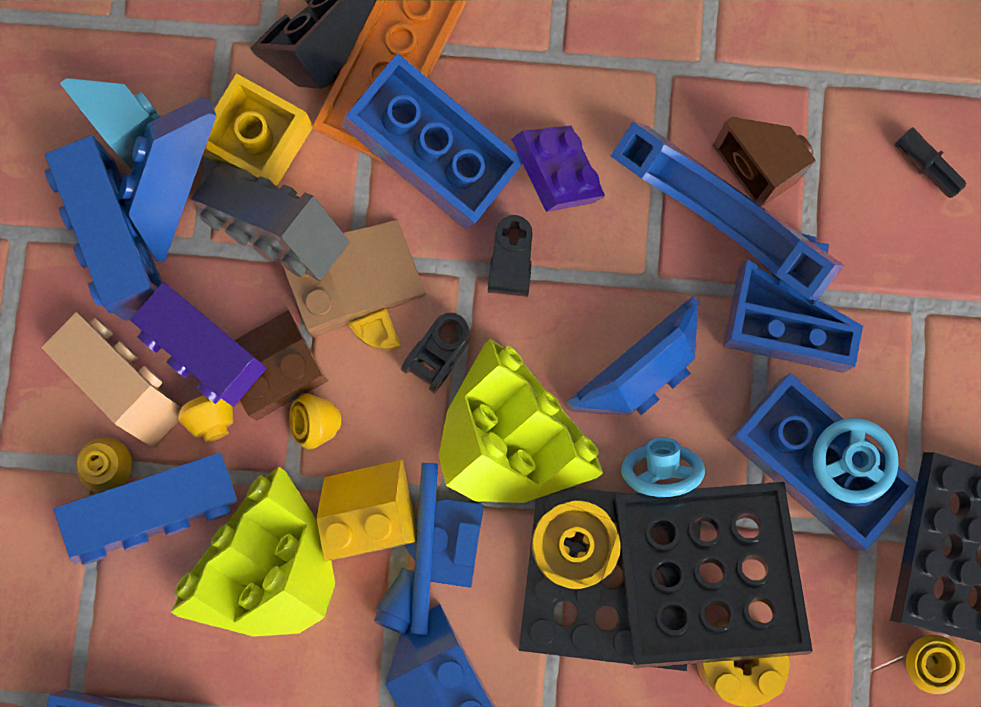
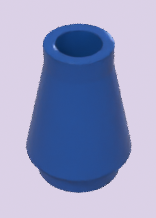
[374,568,414,634]

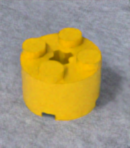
[532,501,621,589]
[696,617,790,707]

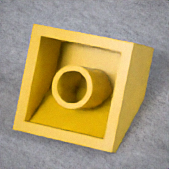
[317,460,417,561]

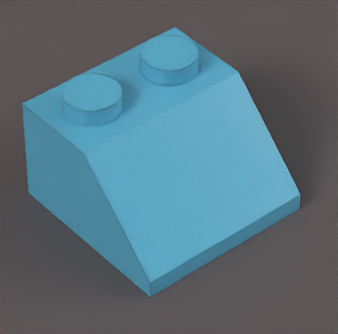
[60,78,160,169]

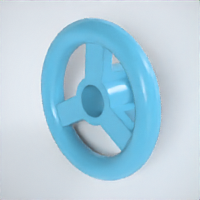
[813,418,899,504]
[621,438,705,497]

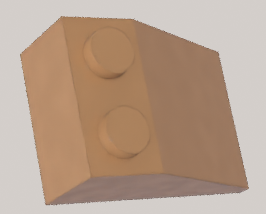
[283,220,426,338]

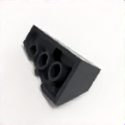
[250,0,376,89]

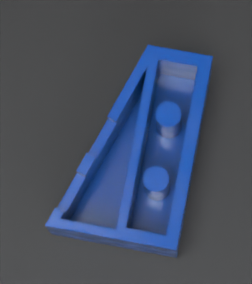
[723,259,863,373]

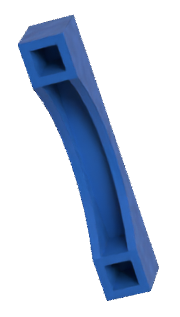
[611,122,844,300]

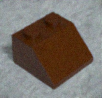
[713,117,816,207]
[234,310,328,421]

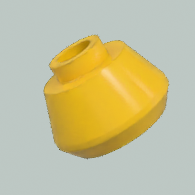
[289,393,341,450]
[178,395,233,443]
[76,437,133,493]
[906,635,965,694]

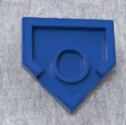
[404,499,484,588]

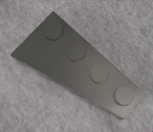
[191,161,350,281]

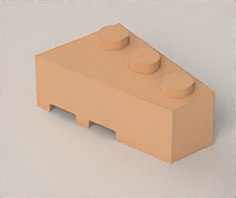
[41,312,182,448]

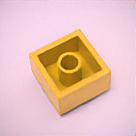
[203,73,313,186]

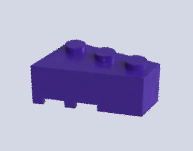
[130,282,267,407]

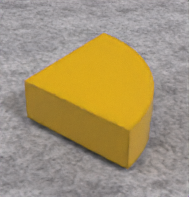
[348,308,401,350]

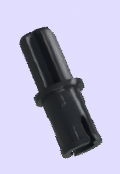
[894,127,966,198]

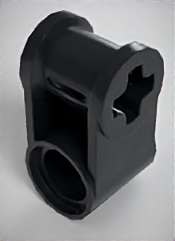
[488,215,533,297]
[401,313,471,393]

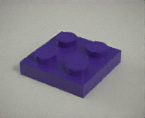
[511,125,605,212]

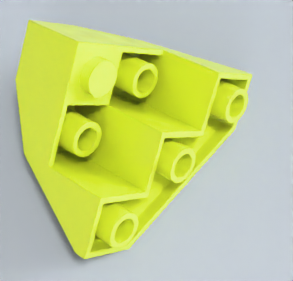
[438,339,603,503]
[171,467,335,637]

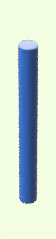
[410,463,438,634]

